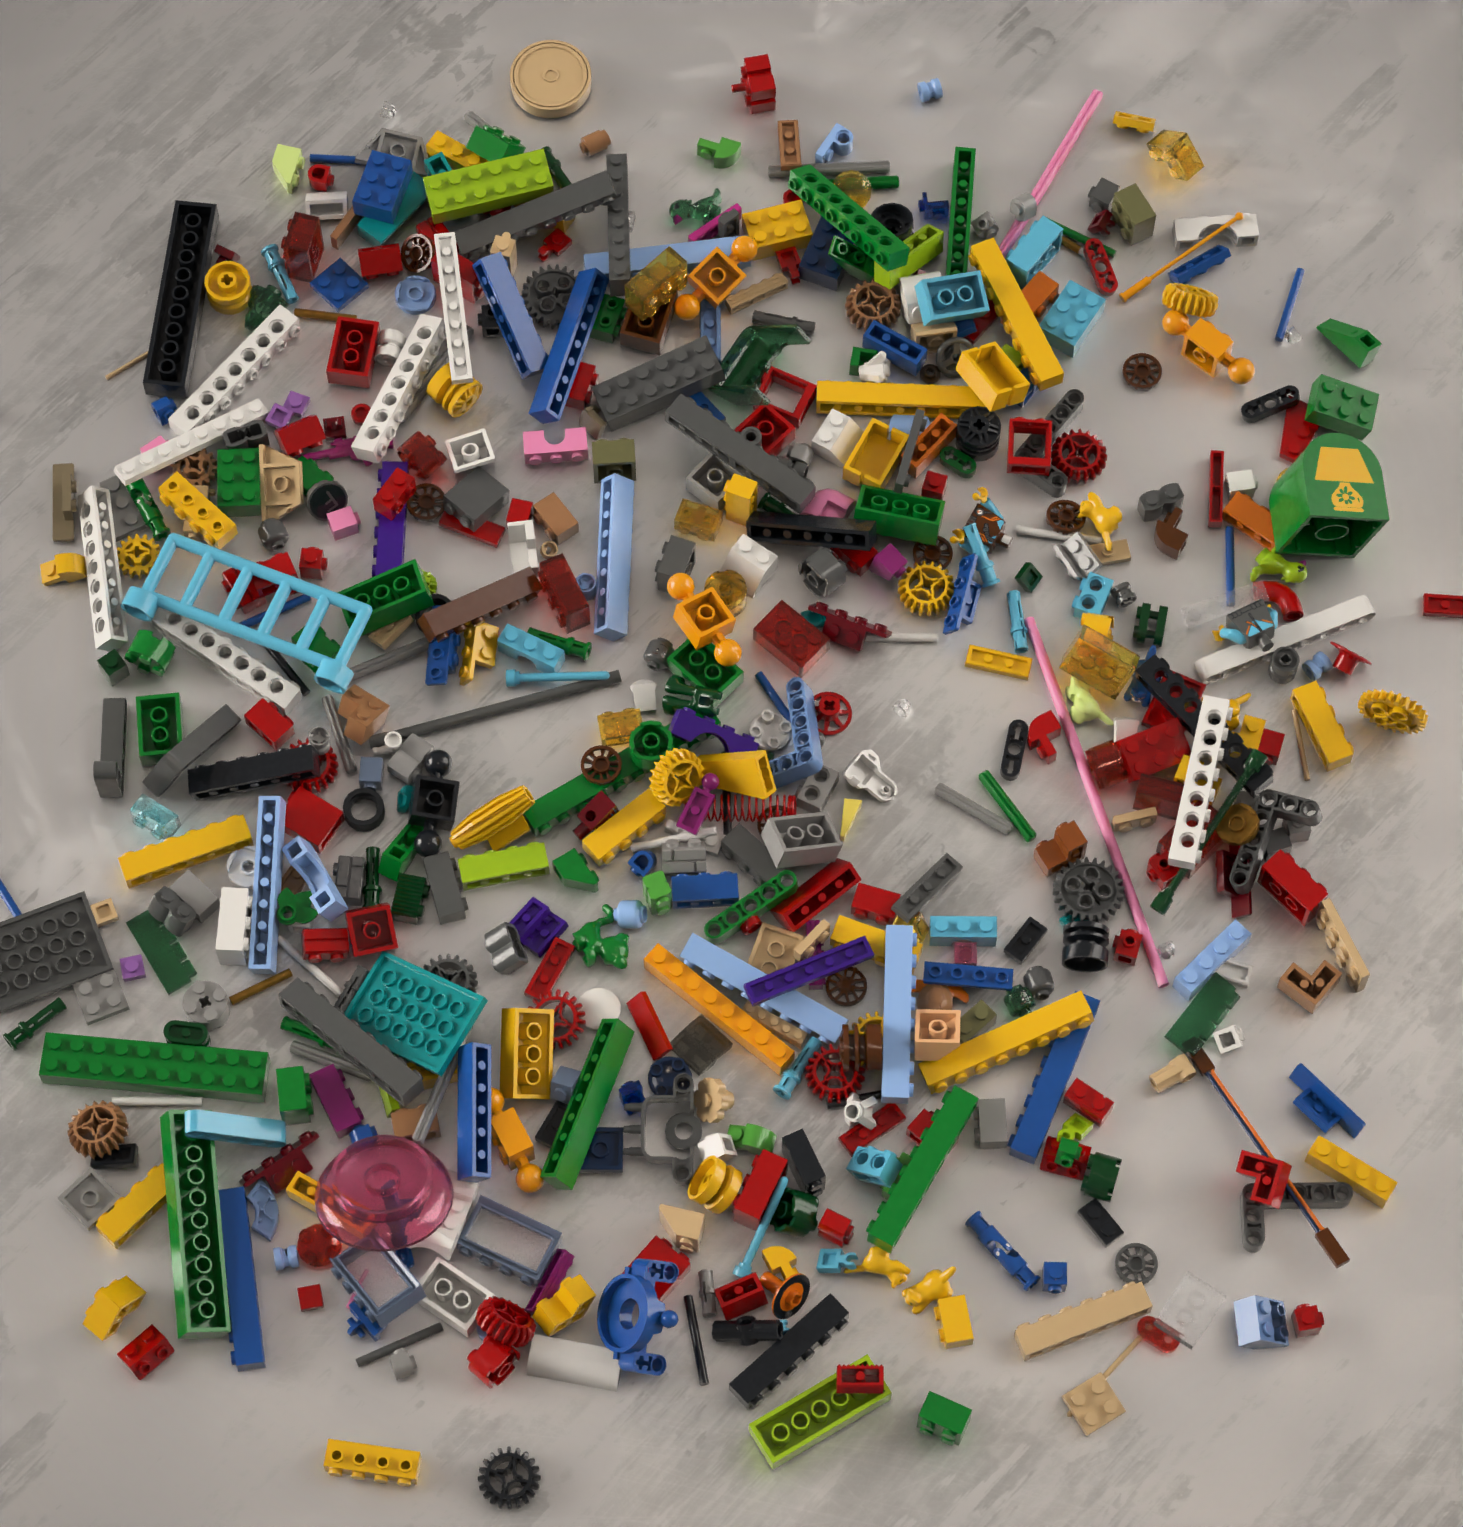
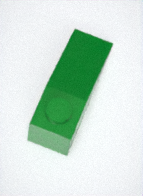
[378,824,423,882]

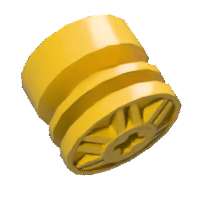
[426,363,483,418]

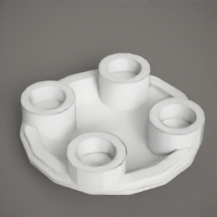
[749,709,792,751]
[578,988,621,1030]

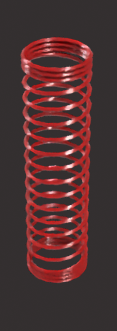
[685,794,797,822]

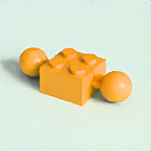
[674,236,758,321]
[1162,310,1255,384]
[667,573,742,667]
[491,1087,544,1193]

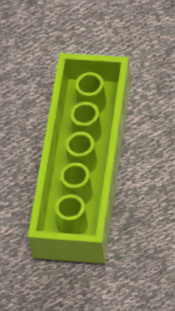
[423,148,554,224]
[749,1354,892,1470]

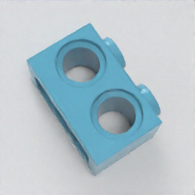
[1071,572,1114,619]
[846,1146,903,1188]

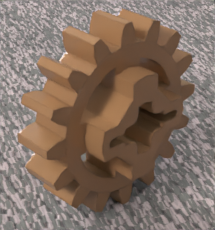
[171,448,217,487]

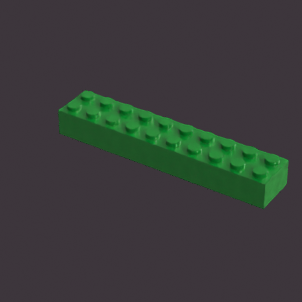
[39,1032,271,1103]
[160,1110,231,1339]

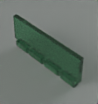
[126,910,197,995]
[1164,972,1240,1056]

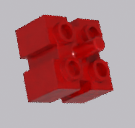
[731,54,776,114]

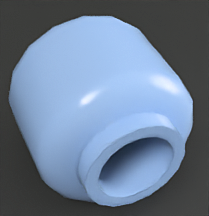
[613,900,647,929]

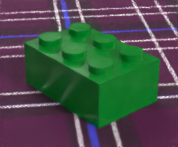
[1304,374,1379,440]
[217,448,261,517]
[667,639,744,708]
[136,692,184,766]

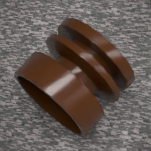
[839,1024,882,1071]

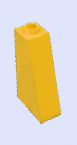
[698,750,777,799]

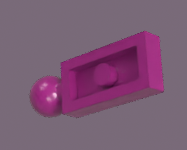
[676,773,719,836]

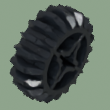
[478,1447,541,1510]

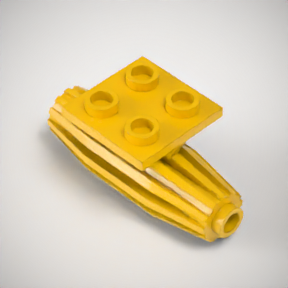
[449,785,535,851]

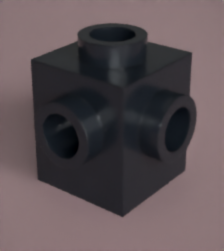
[478,304,503,337]

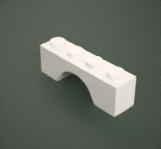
[1172,213,1259,251]

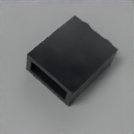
[782,1128,826,1197]

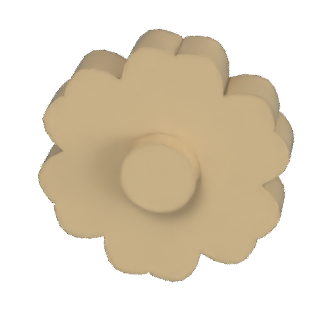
[694,1078,734,1123]

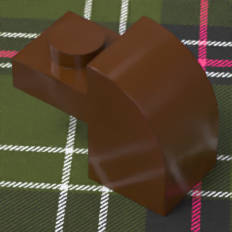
[1154,507,1189,560]

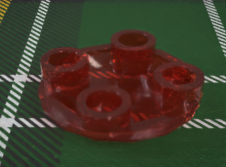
[297,1224,342,1267]

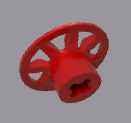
[1330,642,1372,676]
[814,692,852,735]

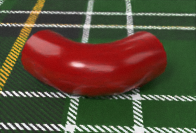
[1253,581,1304,622]

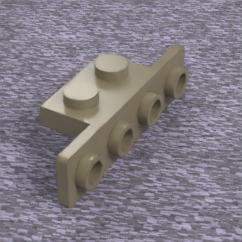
[53,463,77,542]

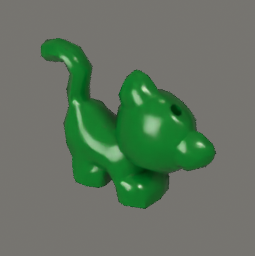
[572,904,630,969]

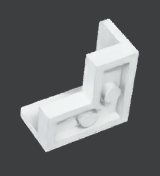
[507,520,539,577]

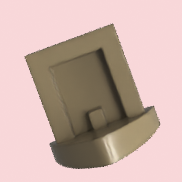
[579,405,607,440]

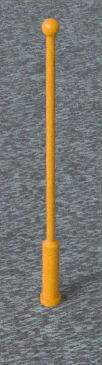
[1119,212,1243,303]

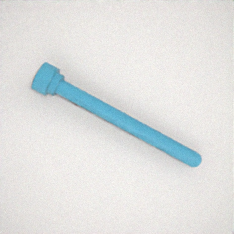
[506,669,610,687]
[733,1176,788,1278]

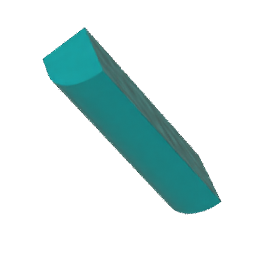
[357,171,427,246]

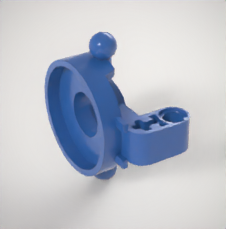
[597,1258,679,1375]

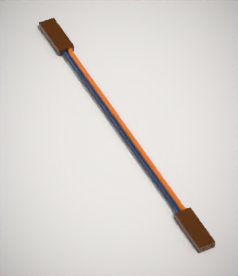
[1182,1037,1350,1268]

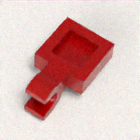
[538,228,572,262]
[775,246,801,285]

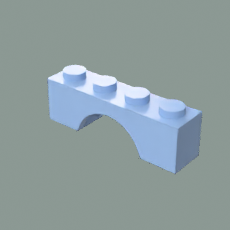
[281,835,349,922]
[1172,919,1252,1002]

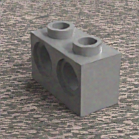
[795,765,839,813]

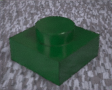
[1015,562,1043,593]

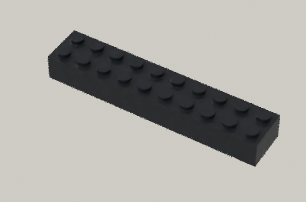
[143,200,219,398]

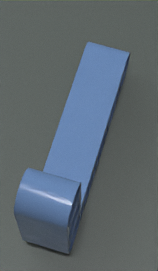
[769,677,823,789]

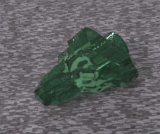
[244,285,289,331]

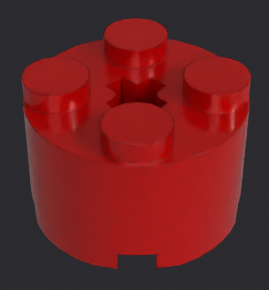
[467,1336,520,1388]

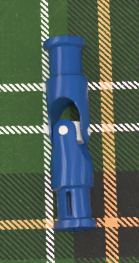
[965,1211,1041,1292]

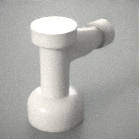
[373,731,402,756]

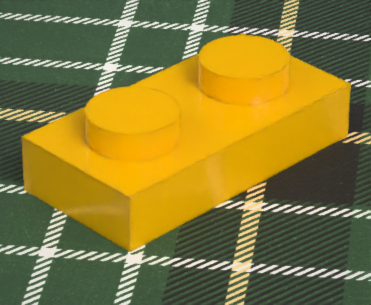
[1113,111,1156,133]

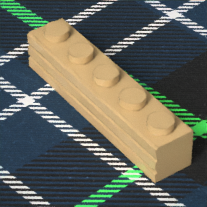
[725,272,788,315]
[742,1000,808,1049]

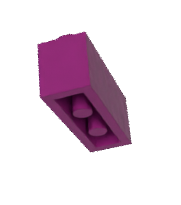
[309,1064,364,1139]

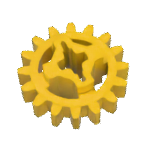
[117,534,160,580]

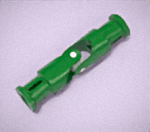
[126,478,171,541]

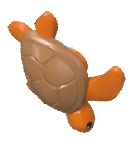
[911,979,969,1010]

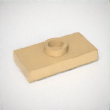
[1089,539,1131,566]

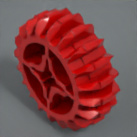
[1051,428,1107,484]
[286,737,339,794]
[528,989,586,1050]
[805,1044,865,1104]
[475,1296,537,1348]

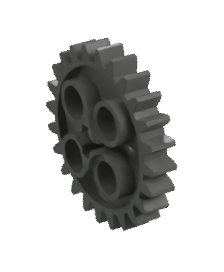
[521,264,577,329]
[1052,857,1125,923]

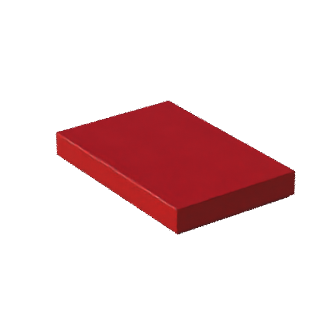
[1141,670,1206,734]

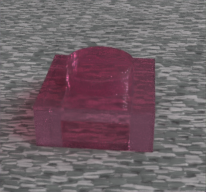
[954,942,977,966]

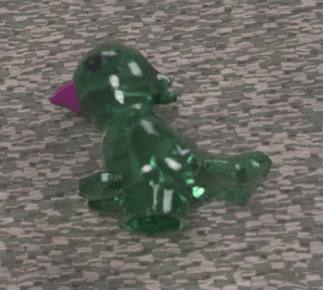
[669,188,722,225]

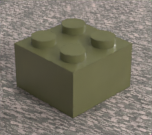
[1111,183,1156,246]
[592,438,636,483]

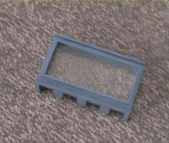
[456,1195,563,1286]
[329,1228,427,1328]

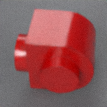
[308,164,335,192]

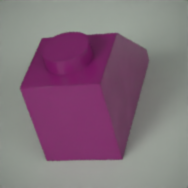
[869,543,908,581]

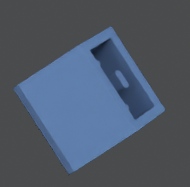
[1233,1295,1289,1349]

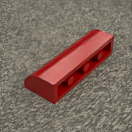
[769,858,862,932]

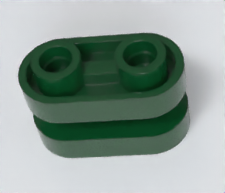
[1132,603,1168,647]
[163,1020,211,1047]

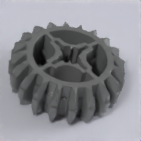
[423,953,478,993]

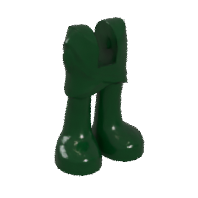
[662,675,723,718]

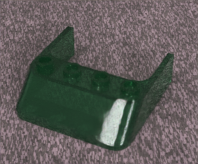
[707,324,812,405]

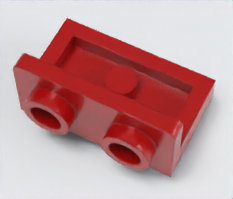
[1040,1136,1092,1181]
[117,1324,175,1380]

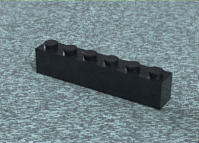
[746,511,877,551]
[187,744,321,801]
[729,1293,849,1410]

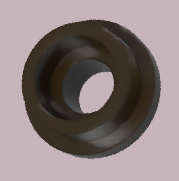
[920,364,941,385]

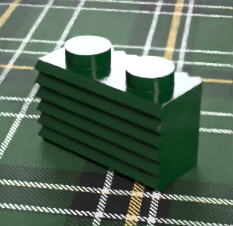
[391,873,430,925]

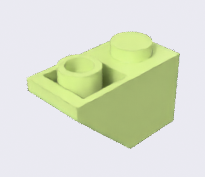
[272,144,305,194]

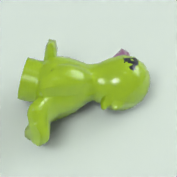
[1250,547,1307,584]

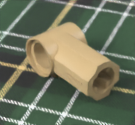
[1149,1054,1197,1093]

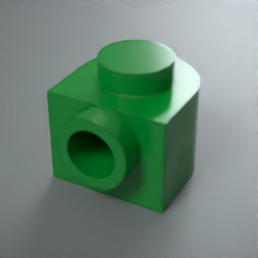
[1054,1137,1082,1168]

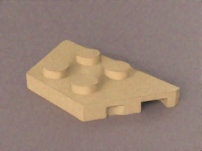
[259,444,304,522]

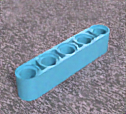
[184,1109,286,1148]

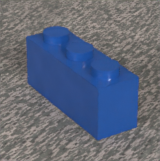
[862,320,928,376]
[671,871,739,909]

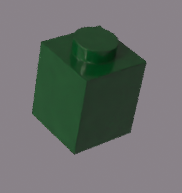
[97,649,130,687]

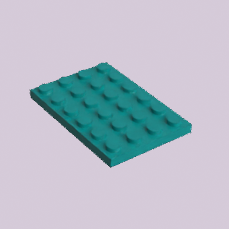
[344,951,488,1077]

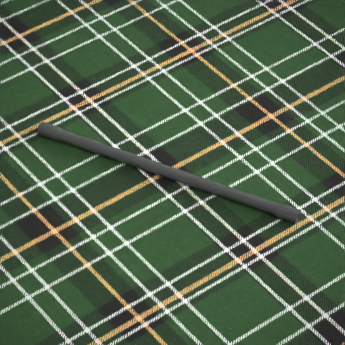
[368,670,622,749]

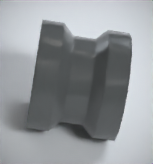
[1110,582,1137,608]

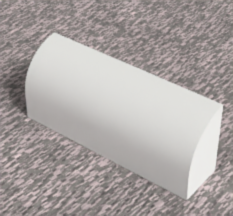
[527,1334,622,1392]

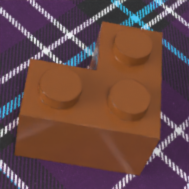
[1033,820,1088,877]

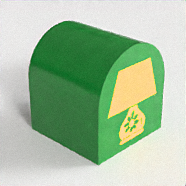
[1269,433,1390,558]

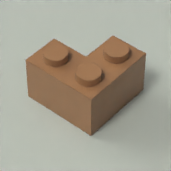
[338,684,390,745]
[1277,960,1342,1014]

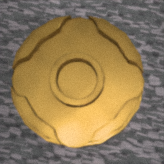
[1216,803,1260,846]

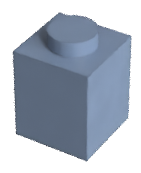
[359,757,384,791]
[550,1066,581,1104]

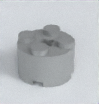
[183,981,230,1032]

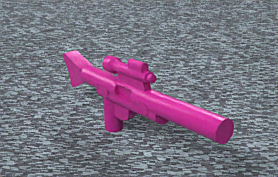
[298,436,394,466]

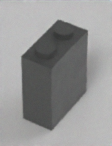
[443,466,510,532]

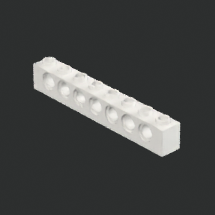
[168,304,301,436]
[351,314,446,464]
[77,485,128,652]
[149,607,302,716]
[1168,695,1233,870]

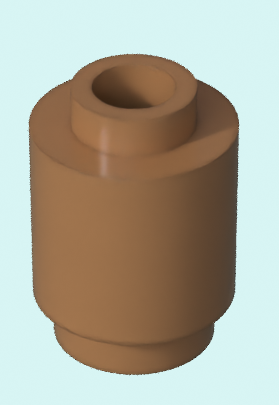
[579,130,611,157]

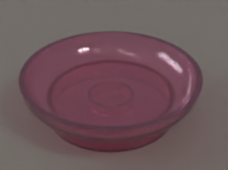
[315,1135,454,1252]

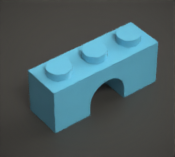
[497,623,565,673]
[929,916,997,947]

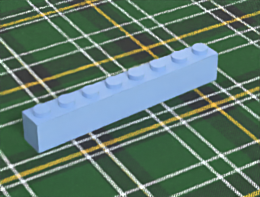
[583,235,751,284]
[594,473,634,642]
[248,796,286,974]
[881,925,917,1104]
[680,933,849,1045]

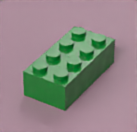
[854,485,945,546]
[337,559,434,636]

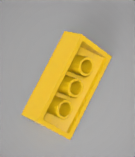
[500,1008,554,1099]

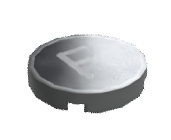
[306,480,348,521]

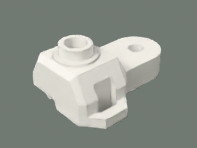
[842,749,897,802]

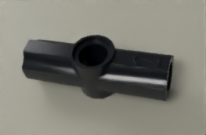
[712,1316,784,1346]

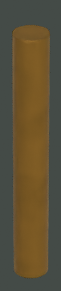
[294,308,357,321]
[229,968,293,1005]

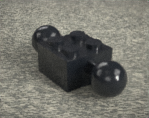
[408,750,460,857]

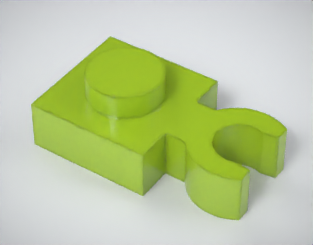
[1056,1112,1094,1142]

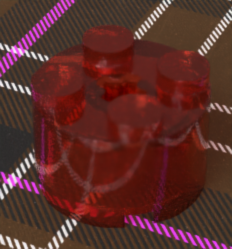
[397,431,447,481]
[1085,739,1129,790]

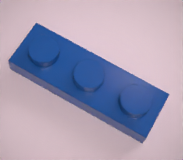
[1168,245,1231,284]

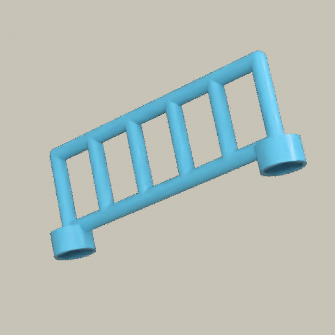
[121,533,373,694]

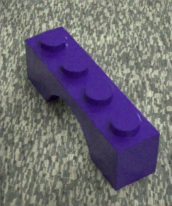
[668,707,759,753]

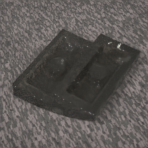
[670,1014,733,1076]

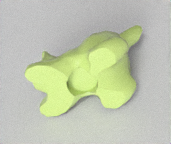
[1065,676,1114,726]

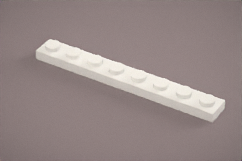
[434,232,473,385]
[114,398,269,486]

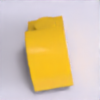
[40,553,87,586]
[762,1246,799,1280]

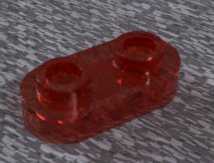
[1136,1316,1180,1353]

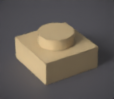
[90,898,119,928]

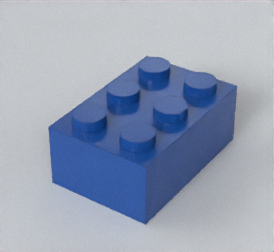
[352,150,413,224]

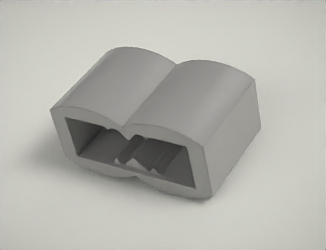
[387,733,434,785]

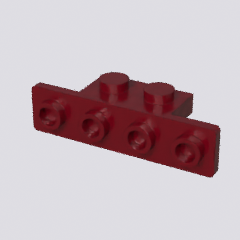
[808,602,892,651]
[1216,845,1252,919]
[239,1131,320,1194]

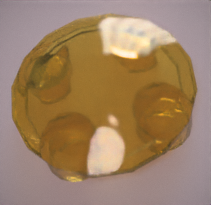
[833,170,872,208]

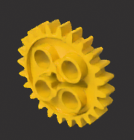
[1358,689,1428,734]

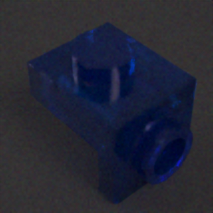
[918,192,949,220]
[619,1080,645,1116]

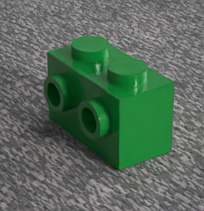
[589,294,628,344]

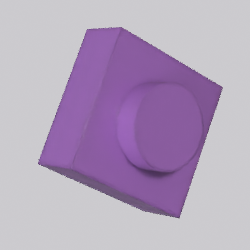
[283,391,310,418]
[265,403,294,429]
[119,954,146,982]

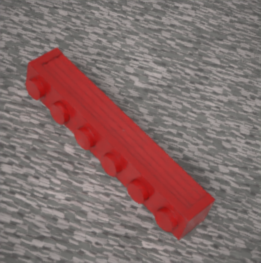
[1208,450,1224,528]

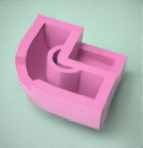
[800,488,857,518]

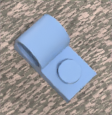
[815,123,853,164]

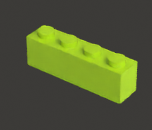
[874,224,944,289]
[458,842,550,891]

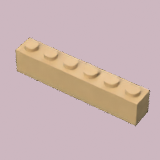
[1014,1281,1153,1361]

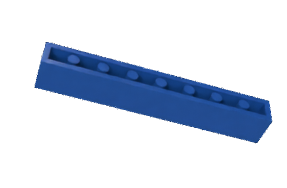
[529,268,609,424]
[1007,991,1100,1165]
[219,1186,266,1372]

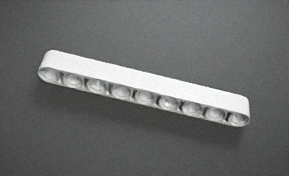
[1194,595,1376,684]

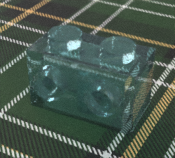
[130,793,181,840]

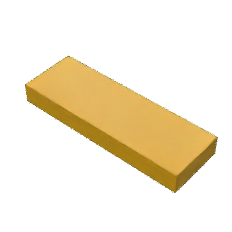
[965,645,1033,680]

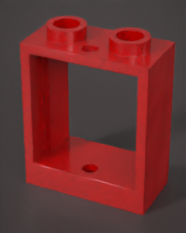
[751,366,817,429]
[1007,417,1052,476]

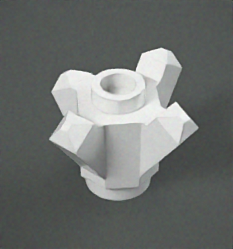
[859,351,891,383]
[844,1092,878,1130]

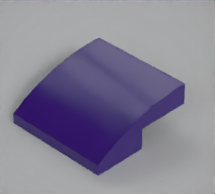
[509,897,569,958]

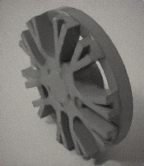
[1115,1243,1158,1285]

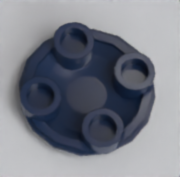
[648,1057,692,1095]

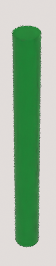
[1048,218,1117,258]

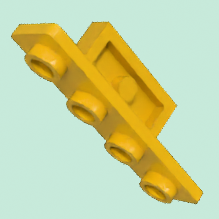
[459,622,499,686]

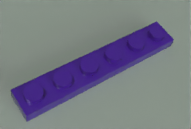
[743,936,874,1006]

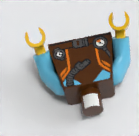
[950,487,1013,554]

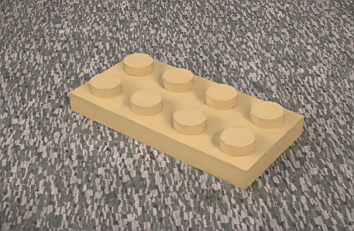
[1316,898,1370,993]

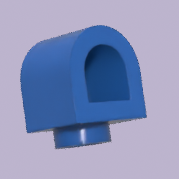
[151,396,177,426]
[627,850,657,877]
[349,1124,379,1153]

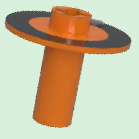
[760,1271,810,1319]

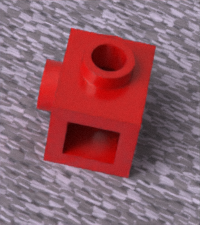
[299,547,328,580]
[1146,851,1180,890]
[1112,929,1143,966]
[1291,1304,1324,1338]

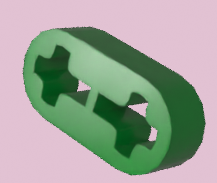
[940,446,976,478]

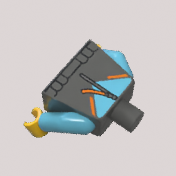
[1212,599,1278,652]

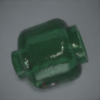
[1003,984,1036,1017]

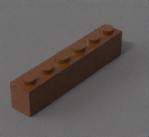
[417,566,543,643]

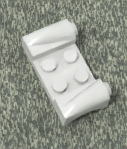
[404,1166,479,1260]

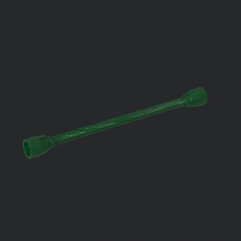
[1150,749,1268,916]

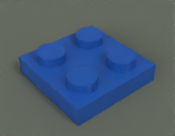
[310,258,369,313]

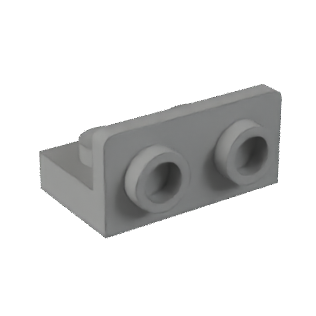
[1053,532,1103,581]

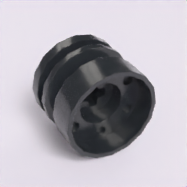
[871,203,914,241]
[955,406,1001,462]
[1062,921,1110,973]

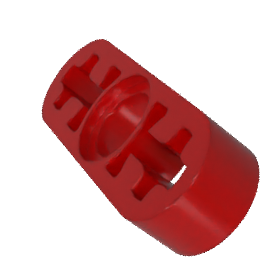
[1083,238,1118,296]

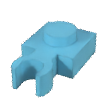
[816,1249,858,1273]

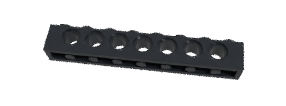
[1135,654,1274,798]

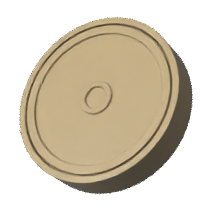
[510,40,592,118]

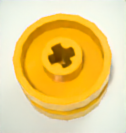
[204,261,253,315]
[687,1155,743,1214]

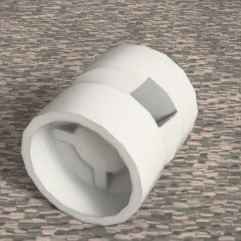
[374,329,407,367]

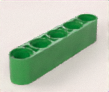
[704,870,798,945]

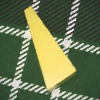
[840,798,862,842]

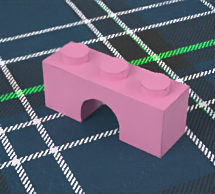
[523,427,588,465]

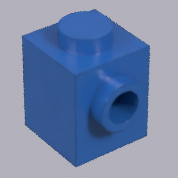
[1042,1262,1067,1294]

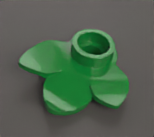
[276,887,318,926]

